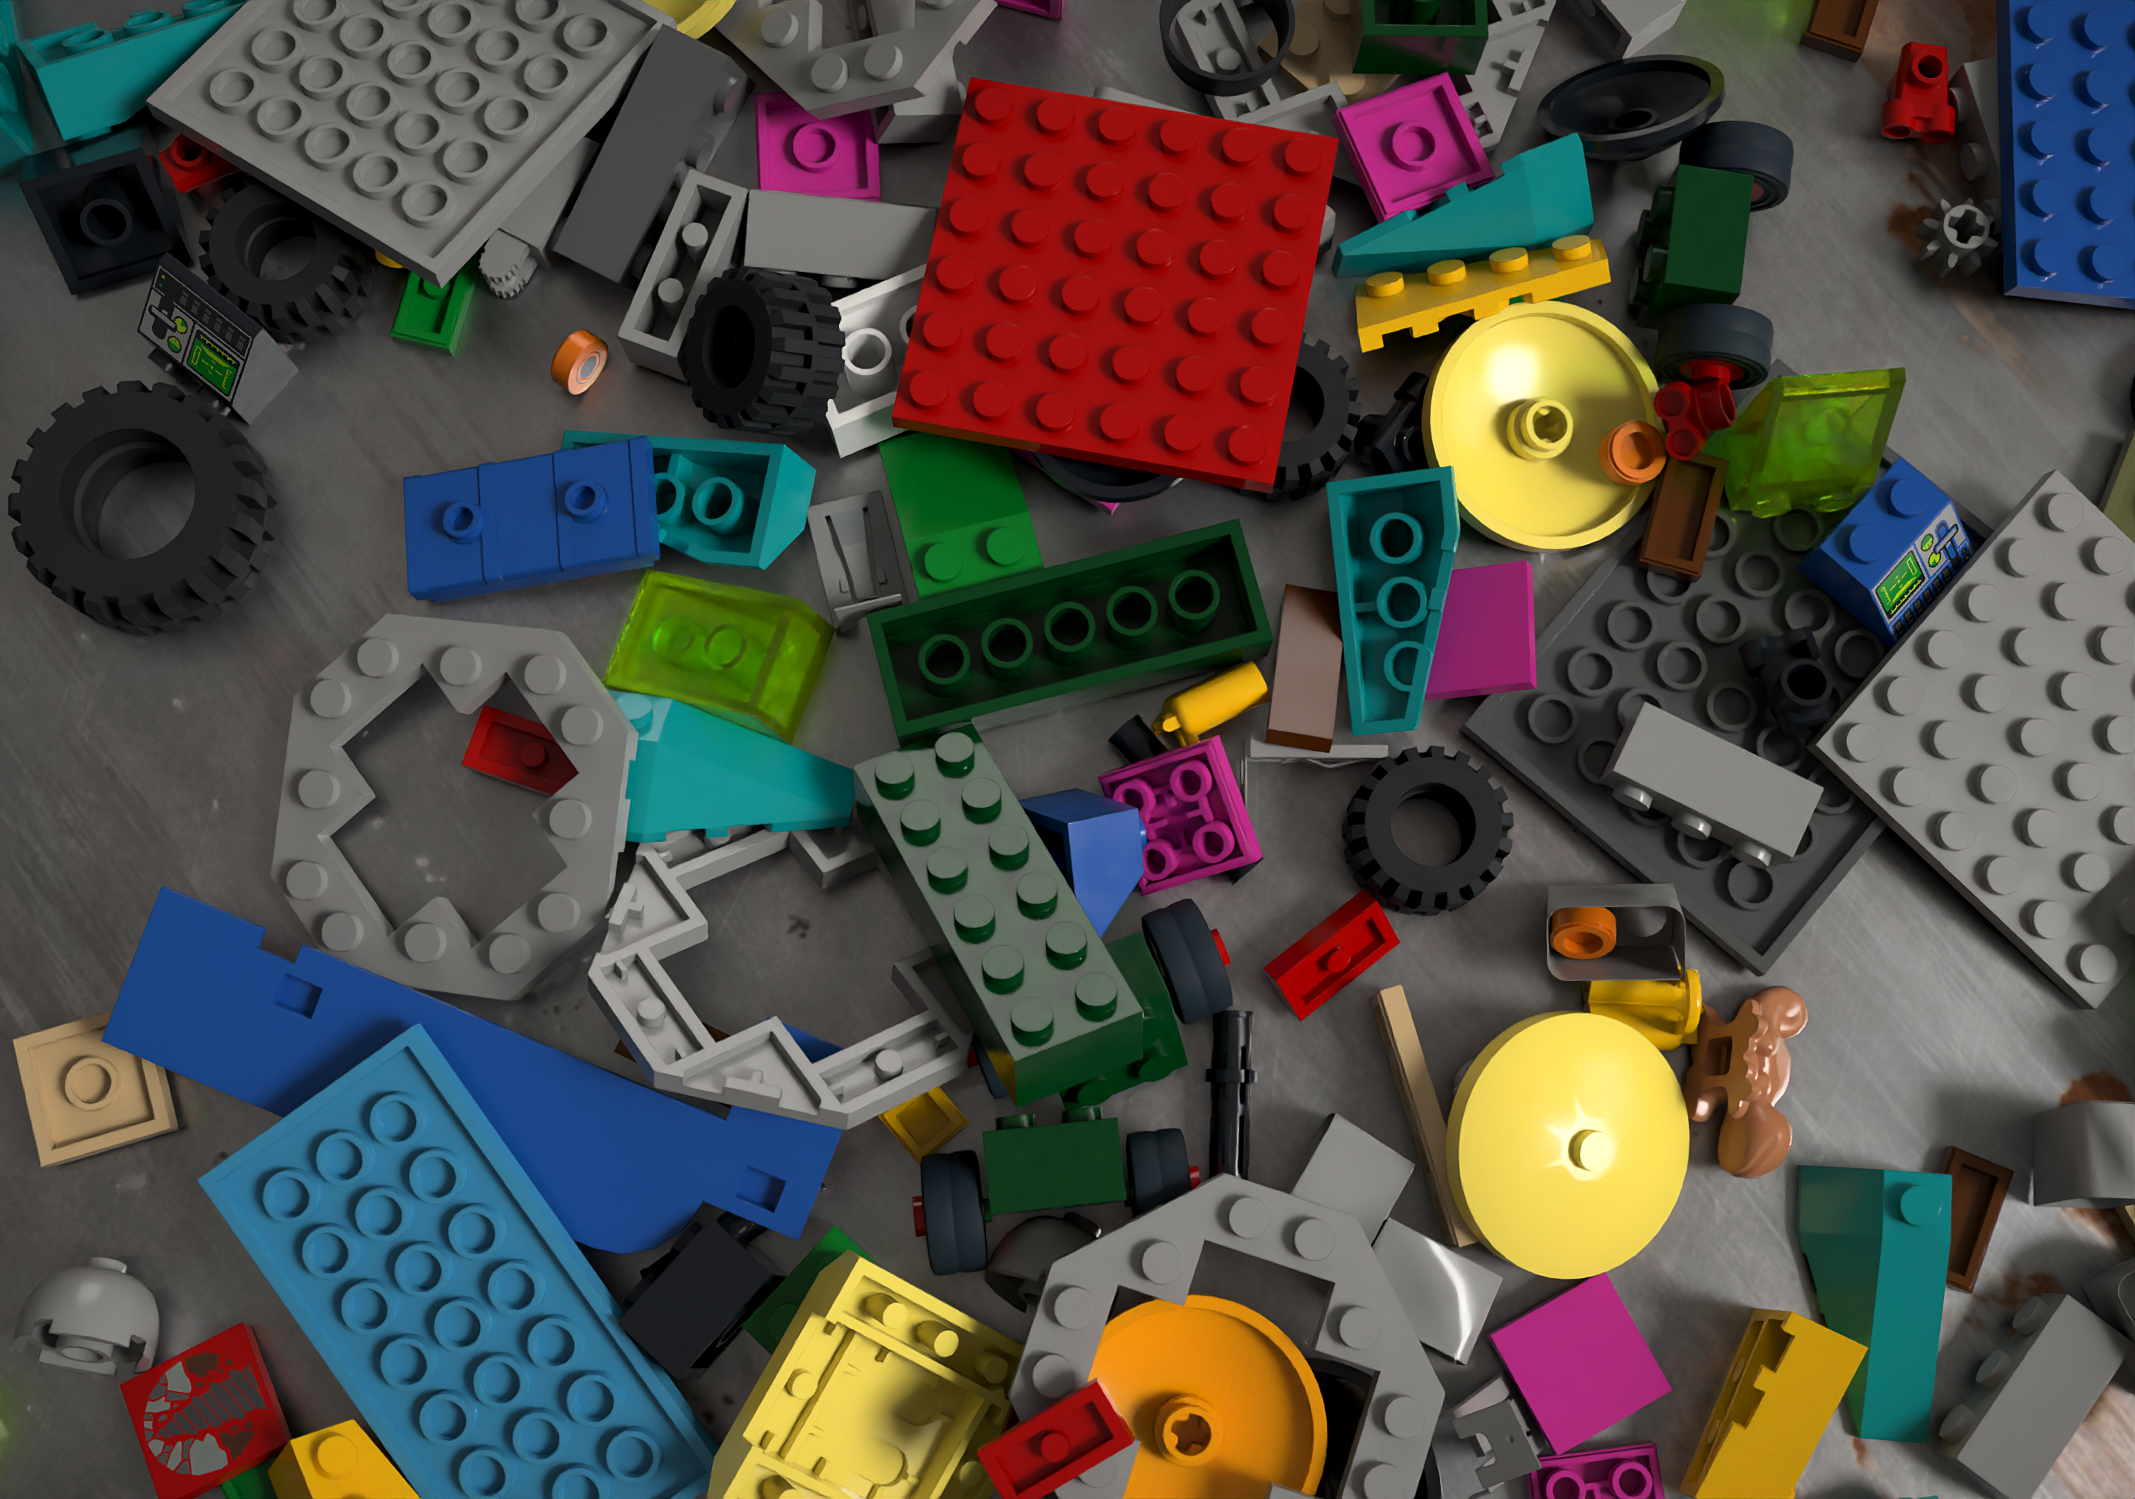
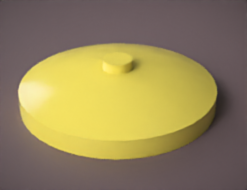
[1421,300,1666,553]
[1445,1011,1690,1279]

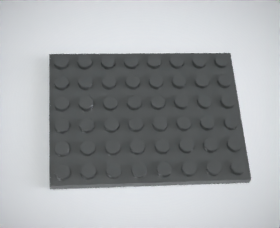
[1460,358,1994,977]

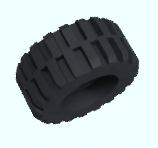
[8,380,278,636]

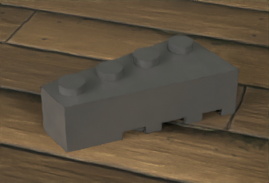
[553,23,756,292]

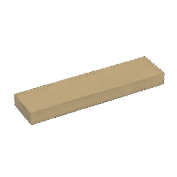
[1370,984,1480,1247]

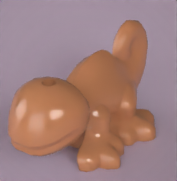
[1681,986,1808,1179]

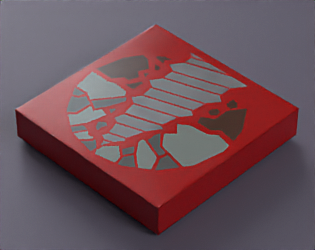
[120,1322,292,1499]

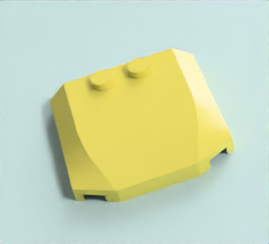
[706,1249,1024,1499]

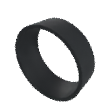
[1159,0,1295,97]

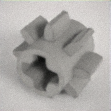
[1914,198,1998,278]

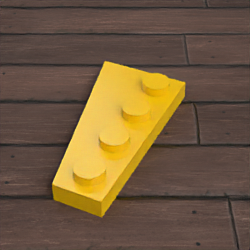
[1355,235,1611,353]

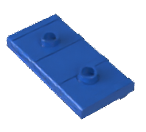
[403,435,660,602]

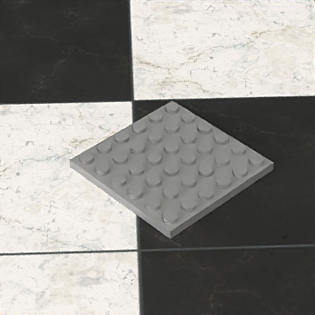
[146,0,677,289]
[1806,469,2135,1010]

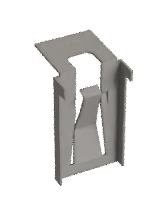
[807,490,909,637]
[1240,731,1388,811]
[1438,1371,1547,1499]

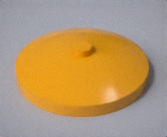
[1087,1292,1327,1499]

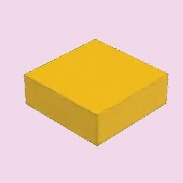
[878,1086,970,1166]

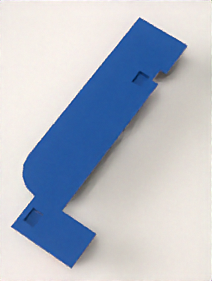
[101,886,845,1254]

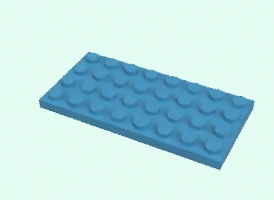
[197,1023,719,1499]

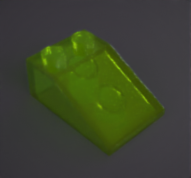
[1720,367,1906,517]
[602,569,836,745]

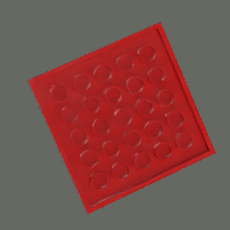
[891,77,1339,494]

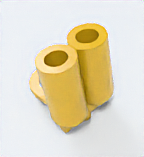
[1151,660,1270,747]
[1582,963,1704,1051]

